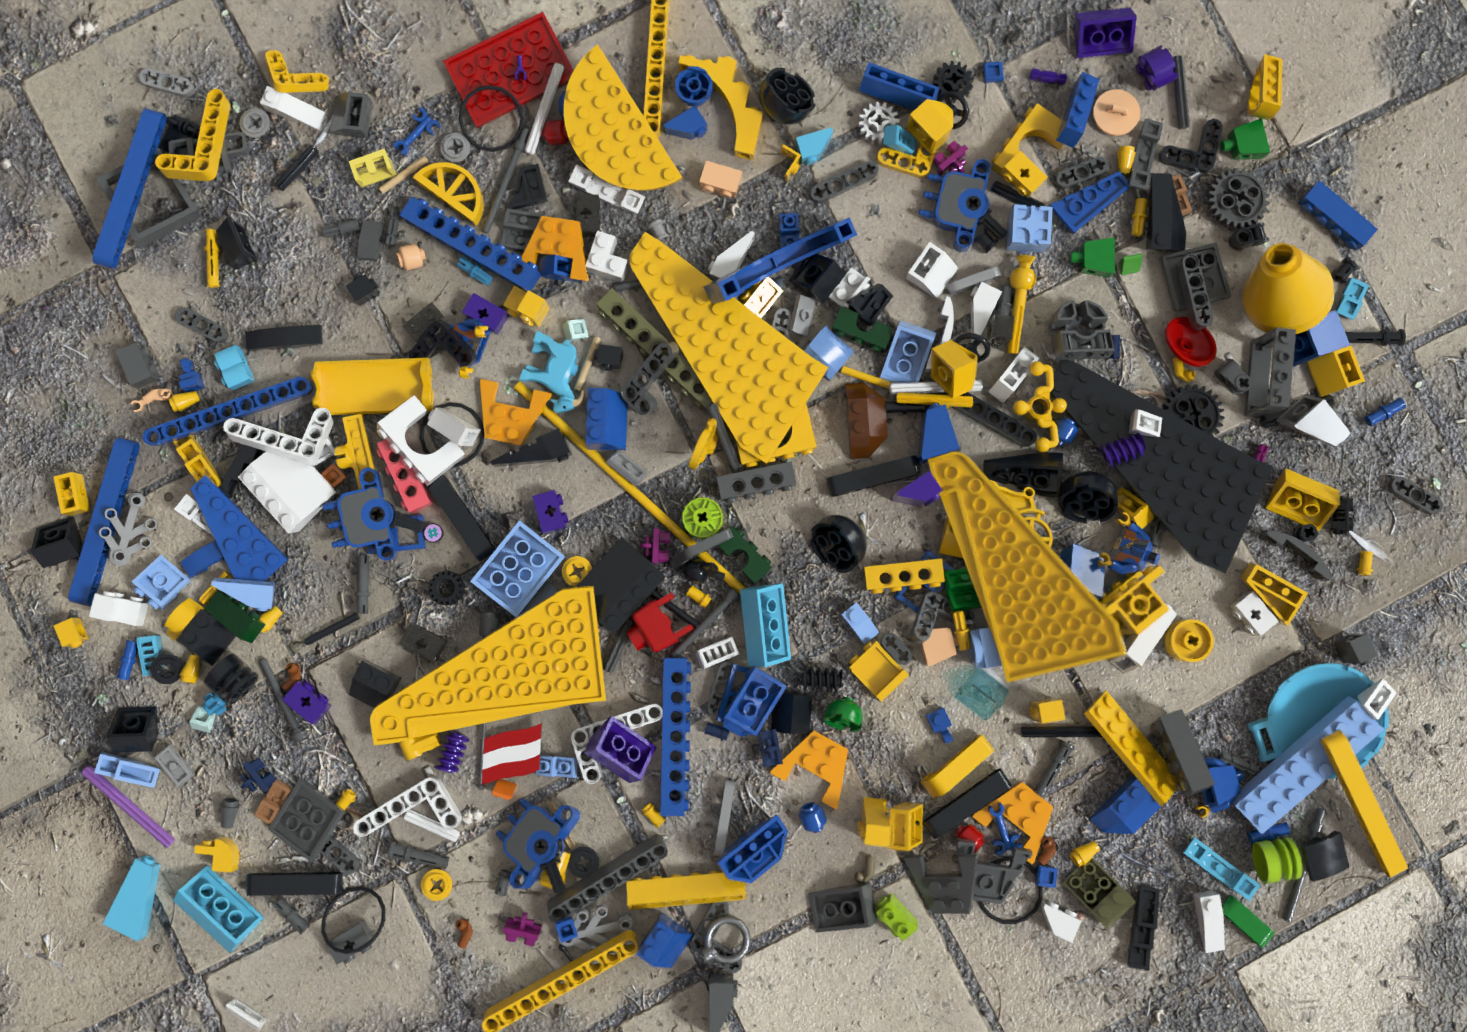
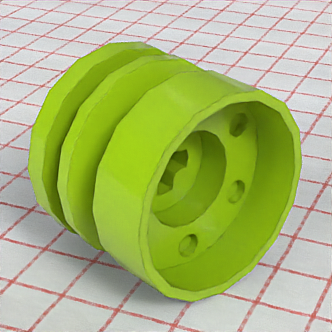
[683,498,723,540]
[1252,837,1302,884]

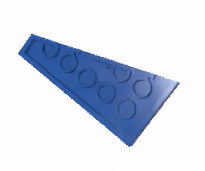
[190,475,289,581]

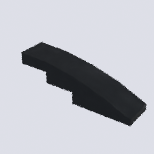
[245,325,323,351]
[220,433,263,499]
[1127,885,1160,971]

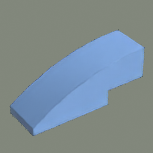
[94,752,160,788]

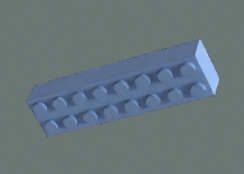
[1232,696,1384,834]

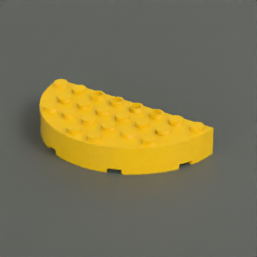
[564,44,683,191]

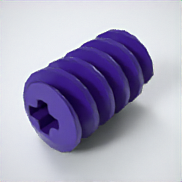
[1100,432,1146,467]
[434,730,470,773]

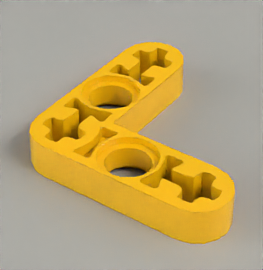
[265,50,329,93]
[877,144,936,178]

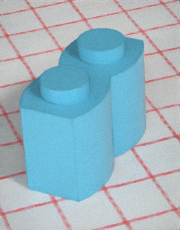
[214,345,254,390]

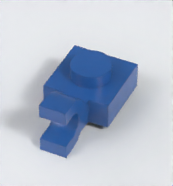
[926,707,953,743]

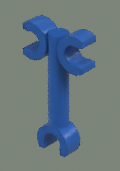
[393,108,441,156]
[988,802,1023,856]

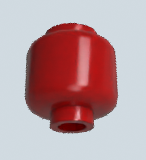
[542,119,569,146]
[955,824,985,854]

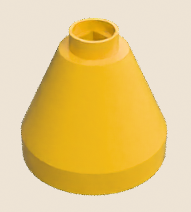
[1242,243,1334,334]

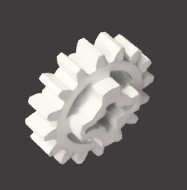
[858,102,899,145]

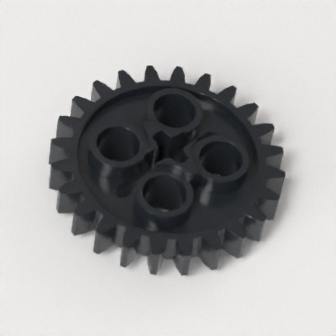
[1162,384,1225,437]

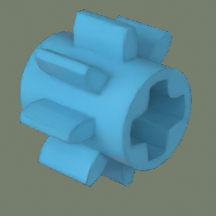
[202,692,227,716]

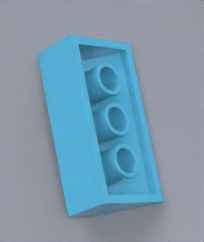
[740,583,791,667]
[173,865,264,954]

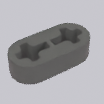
[881,633,912,665]

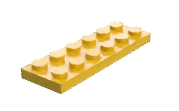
[1084,690,1177,806]

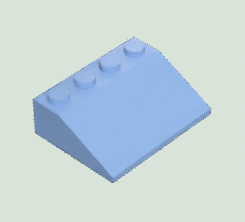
[470,520,565,617]

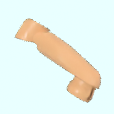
[130,388,173,412]

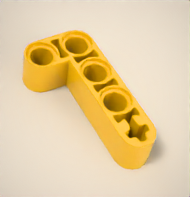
[920,734,994,798]

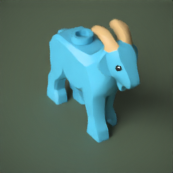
[519,331,586,413]

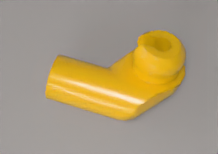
[1172,358,1196,382]

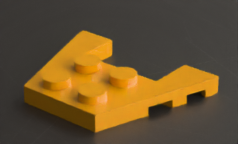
[516,216,589,281]
[480,379,552,446]
[770,730,848,810]
[971,782,1053,865]

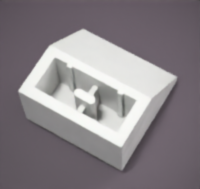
[906,242,958,299]

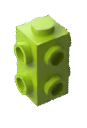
[876,893,918,941]

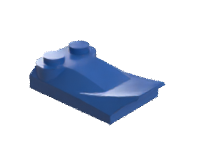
[723,666,787,737]

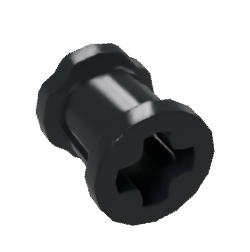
[973,229,998,254]
[1331,258,1358,284]
[1293,524,1318,542]

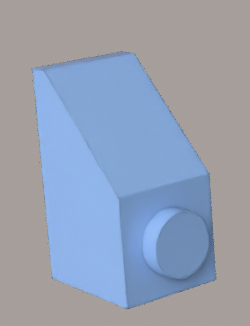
[840,602,879,645]

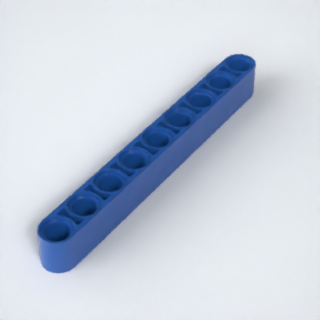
[93,108,166,269]
[143,377,313,447]
[68,437,140,607]

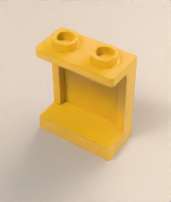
[848,641,909,702]

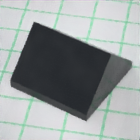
[771,693,812,734]

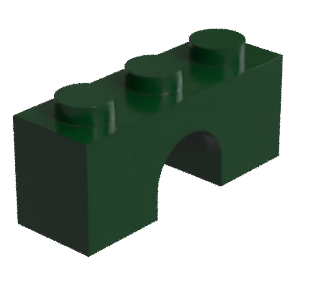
[831,306,894,353]
[718,526,772,584]

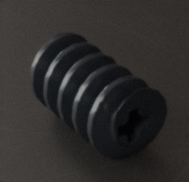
[802,666,843,693]

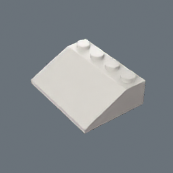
[238,445,337,534]

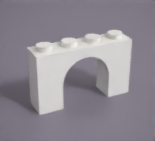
[377,395,465,486]

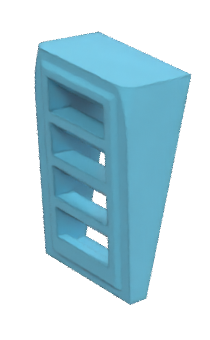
[883,125,916,156]
[136,636,164,676]

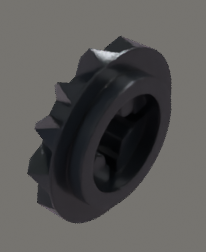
[150,653,183,684]
[568,846,599,878]

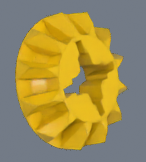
[562,556,592,587]
[421,869,453,901]

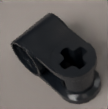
[1229,222,1270,250]

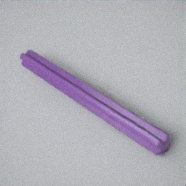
[82,766,175,848]

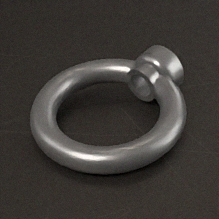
[701,916,751,964]

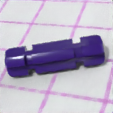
[1030,68,1067,85]

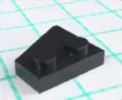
[511,164,548,209]
[846,283,893,326]

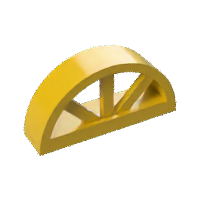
[1247,54,1282,120]
[413,162,484,227]

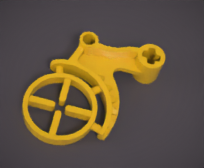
[688,416,726,470]
[990,480,1053,548]

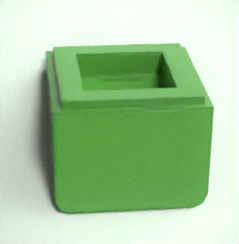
[1118,253,1143,275]

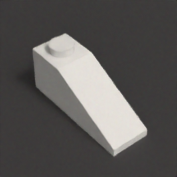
[260,86,326,130]
[708,231,755,280]
[970,282,1002,343]
[988,347,1039,403]
[1193,890,1225,953]

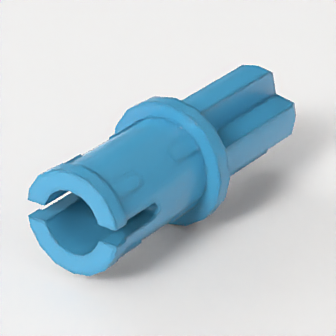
[457,257,493,286]

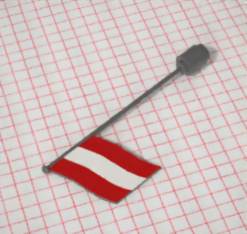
[477,612,542,789]

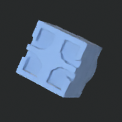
[1006,204,1053,253]
[968,627,1002,669]

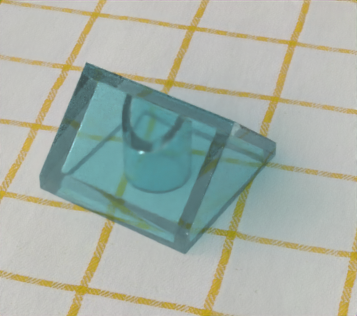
[955,668,1009,721]

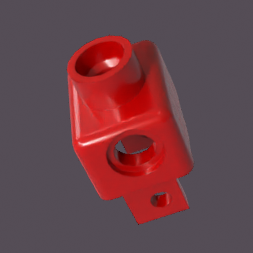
[626,592,694,652]

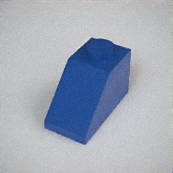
[663,106,708,140]
[540,255,582,282]

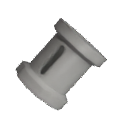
[647,220,670,243]

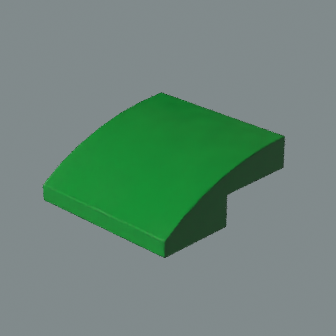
[944,568,982,612]

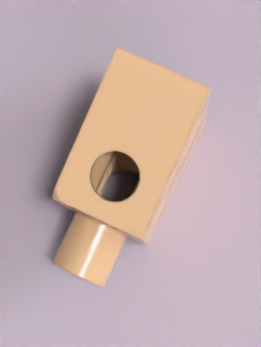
[918,628,958,666]

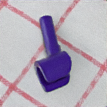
[515,55,527,81]

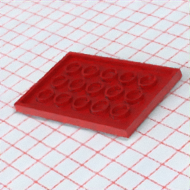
[443,12,574,128]

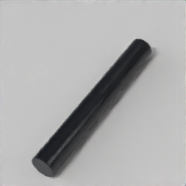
[650,589,700,628]
[304,613,360,646]

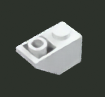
[1040,900,1081,943]

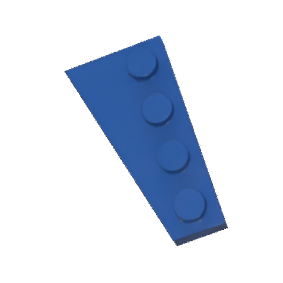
[1049,171,1130,234]

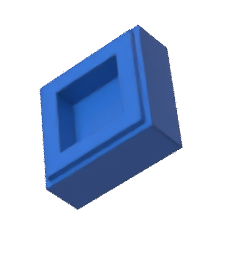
[983,62,1004,83]
[1035,865,1058,888]

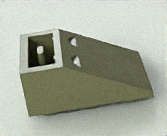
[1062,858,1135,930]

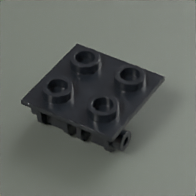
[158,114,201,155]
[1332,493,1353,535]

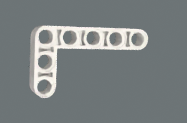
[223,408,333,465]
[571,703,663,784]
[353,776,462,837]

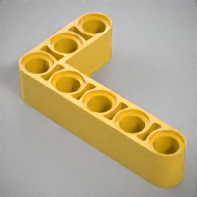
[155,89,230,181]

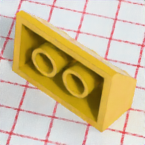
[1266,468,1340,531]

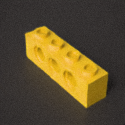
[864,559,945,594]

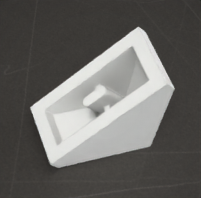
[1129,409,1162,437]
[1357,679,1396,720]

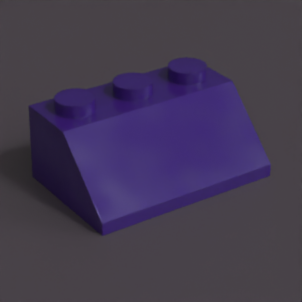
[1073,7,1137,58]
[891,471,943,507]
[584,716,656,783]

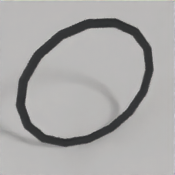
[459,85,524,152]
[420,402,484,467]
[978,857,1043,924]
[321,886,386,954]

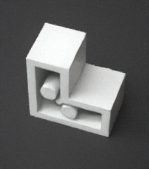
[586,231,629,283]
[89,591,149,626]

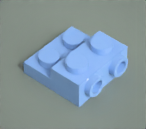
[132,555,191,611]

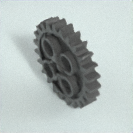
[1206,168,1270,230]

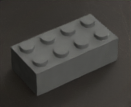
[1152,709,1215,797]

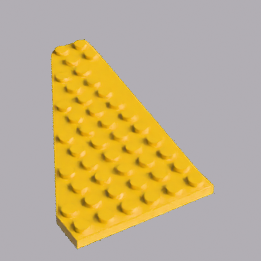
[629,232,828,465]
[928,452,1127,683]
[370,586,606,745]

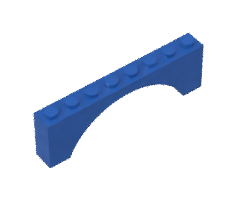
[703,217,857,304]

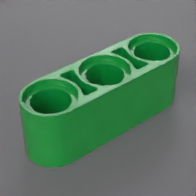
[1222,895,1275,949]

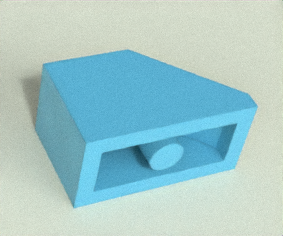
[795,127,833,165]

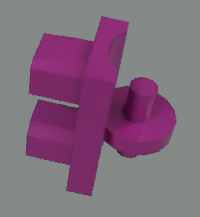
[933,141,968,175]
[639,529,671,564]
[503,912,542,947]

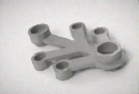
[99,493,157,566]
[558,904,634,953]

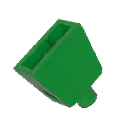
[1220,118,1270,160]
[1070,238,1115,278]

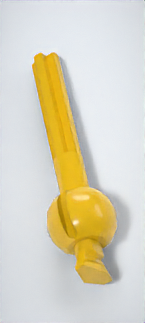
[1007,255,1036,354]

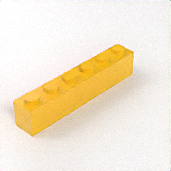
[626,871,747,910]

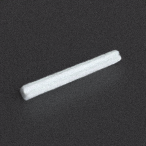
[525,63,564,155]
[889,380,983,395]

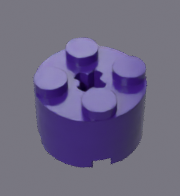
[1135,45,1178,91]

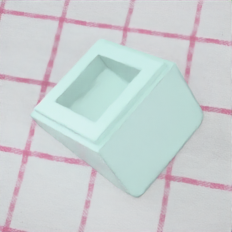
[562,319,589,342]
[189,705,216,733]

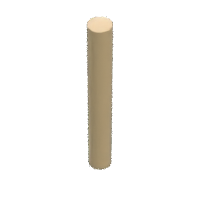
[379,155,429,194]
[574,336,601,392]

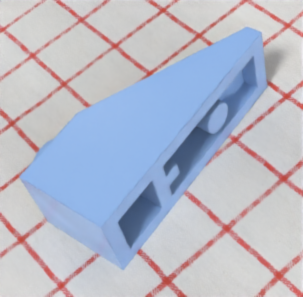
[212,577,275,611]

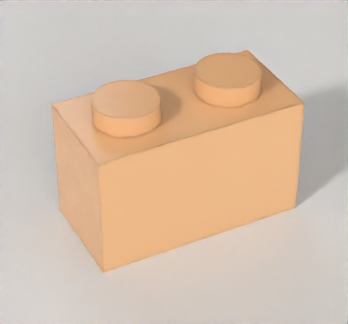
[699,161,742,199]

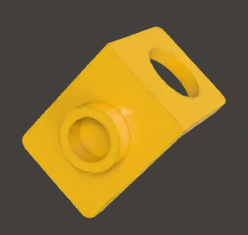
[781,144,801,181]

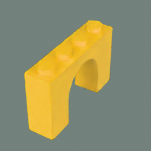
[991,103,1064,178]
[736,404,817,468]

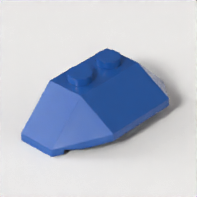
[1089,774,1161,834]
[717,815,788,883]

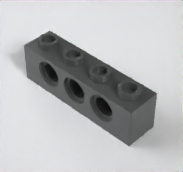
[717,461,797,503]

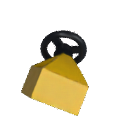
[906,91,969,155]
[931,333,991,399]

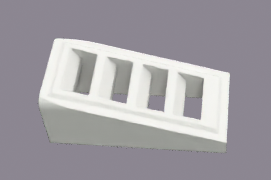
[695,637,739,670]

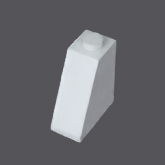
[427,407,481,446]

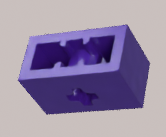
[462,293,509,335]
[532,490,569,534]
[282,681,332,725]

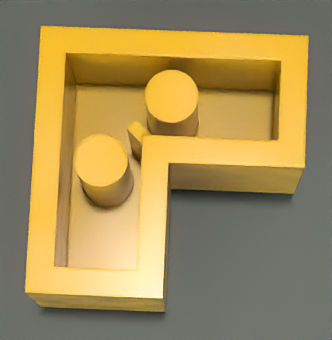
[503,286,550,327]

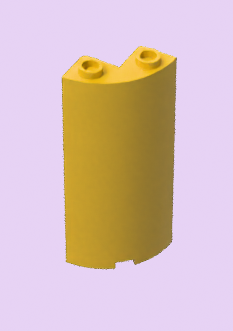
[310,358,434,415]

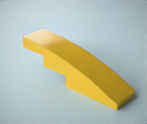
[170,428,222,488]

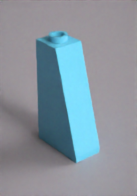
[103,855,161,941]

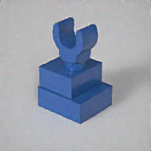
[179,358,205,392]
[555,916,578,943]

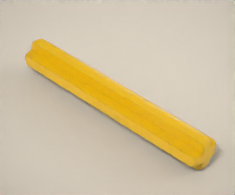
[896,392,973,407]

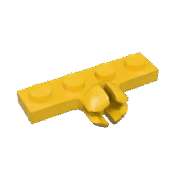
[334,414,375,489]

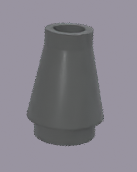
[220,798,240,829]

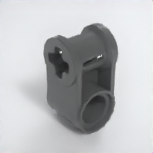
[1214,358,1253,395]

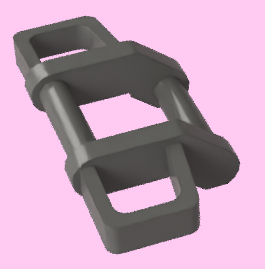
[168,132,248,173]

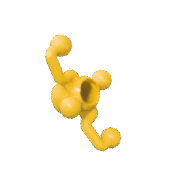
[1013,361,1067,452]

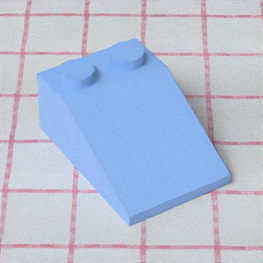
[880,320,936,383]

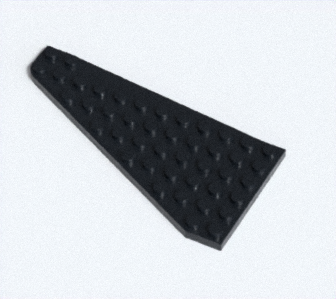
[1051,360,1273,574]

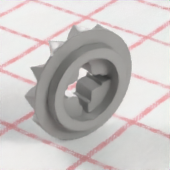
[240,108,271,139]
[440,133,471,163]

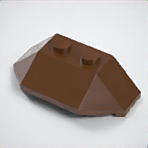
[845,383,888,459]

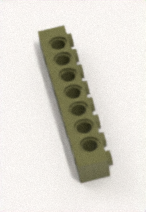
[596,288,713,411]

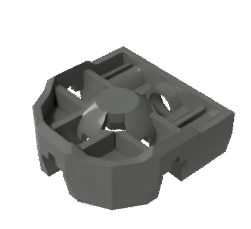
[1048,300,1115,360]

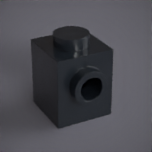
[346,274,380,306]
[594,344,623,371]

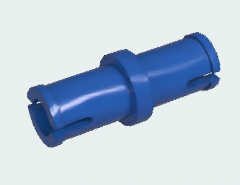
[1364,397,1406,427]
[116,640,137,680]
[1247,822,1290,844]

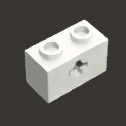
[1230,591,1279,636]

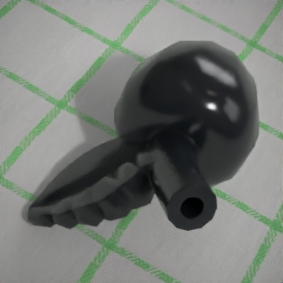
[683,559,725,584]

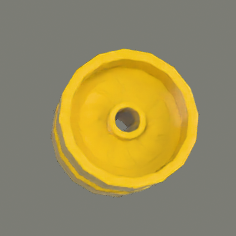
[1163,619,1214,662]

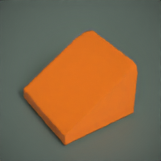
[492,779,517,800]

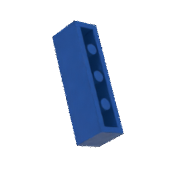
[859,62,940,111]
[1056,72,1100,148]
[1298,180,1378,251]

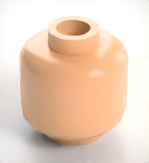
[396,244,426,271]

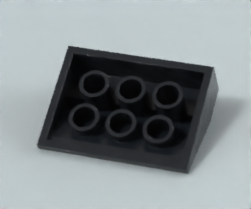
[576,537,666,634]

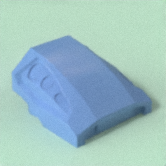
[804,326,854,381]

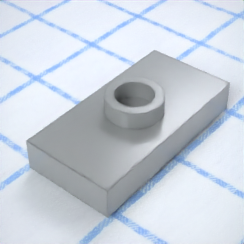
[789,294,815,337]
[606,450,648,486]
[154,745,195,788]

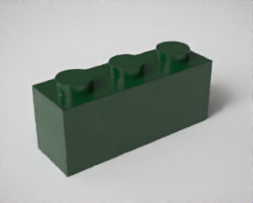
[204,590,266,643]

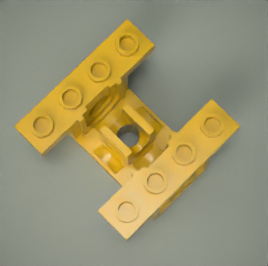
[1098,565,1170,635]

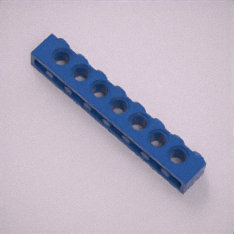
[400,196,541,292]
[661,658,691,816]

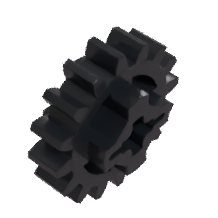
[932,61,974,103]

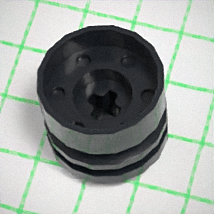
[203,653,259,706]

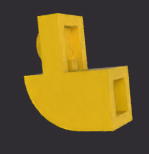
[164,597,204,643]
[194,836,239,873]

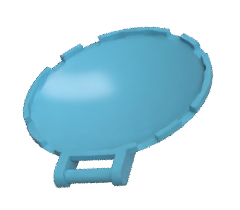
[1247,663,1389,779]

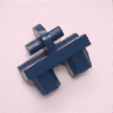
[757,729,783,767]
[240,757,276,794]

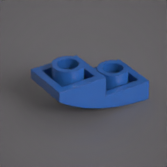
[779,213,799,248]
[180,540,224,579]

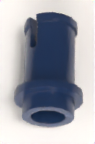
[1108,335,1122,359]
[704,722,730,741]

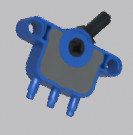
[918,159,1007,253]
[323,468,424,561]
[496,798,580,893]

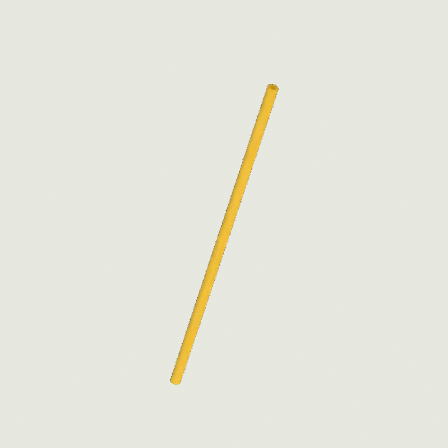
[514,381,746,596]

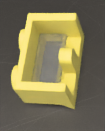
[349,149,397,188]

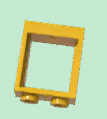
[889,802,923,851]

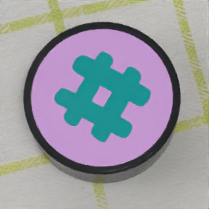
[423,523,444,543]

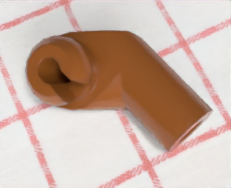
[282,663,301,692]
[1037,836,1056,866]
[455,918,473,949]

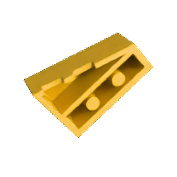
[1240,562,1308,627]

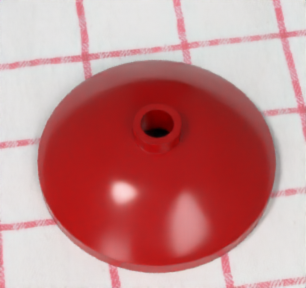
[1165,317,1217,367]

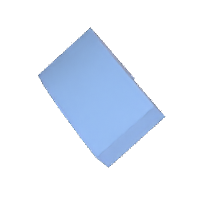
[536,755,578,778]

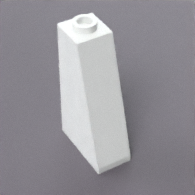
[1109,603,1177,674]

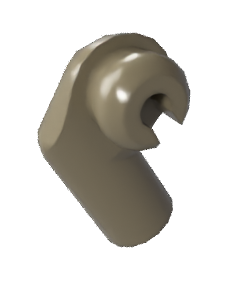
[854,856,875,884]

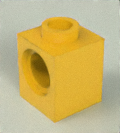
[54,618,89,649]

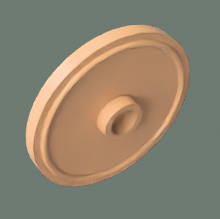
[1093,89,1140,136]

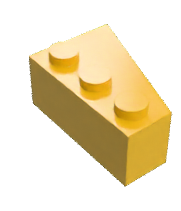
[856,797,891,847]

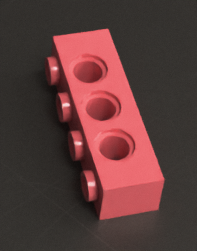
[377,439,434,514]

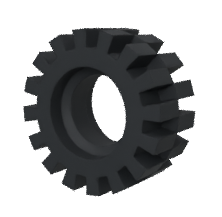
[428,571,465,606]

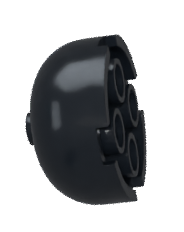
[759,68,816,125]
[1058,471,1118,524]
[810,515,867,573]

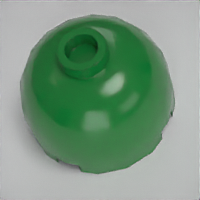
[823,697,863,732]

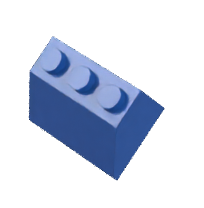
[586,388,628,450]

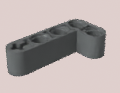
[1177,250,1218,330]
[621,341,679,415]

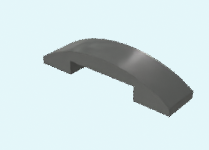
[1128,118,1164,192]
[1260,530,1332,581]

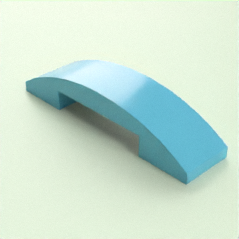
[1183,837,1261,901]

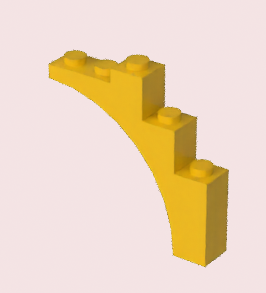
[679,55,763,161]

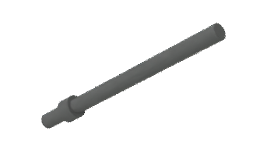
[481,128,530,234]
[1283,807,1326,922]

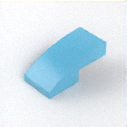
[1336,278,1370,320]

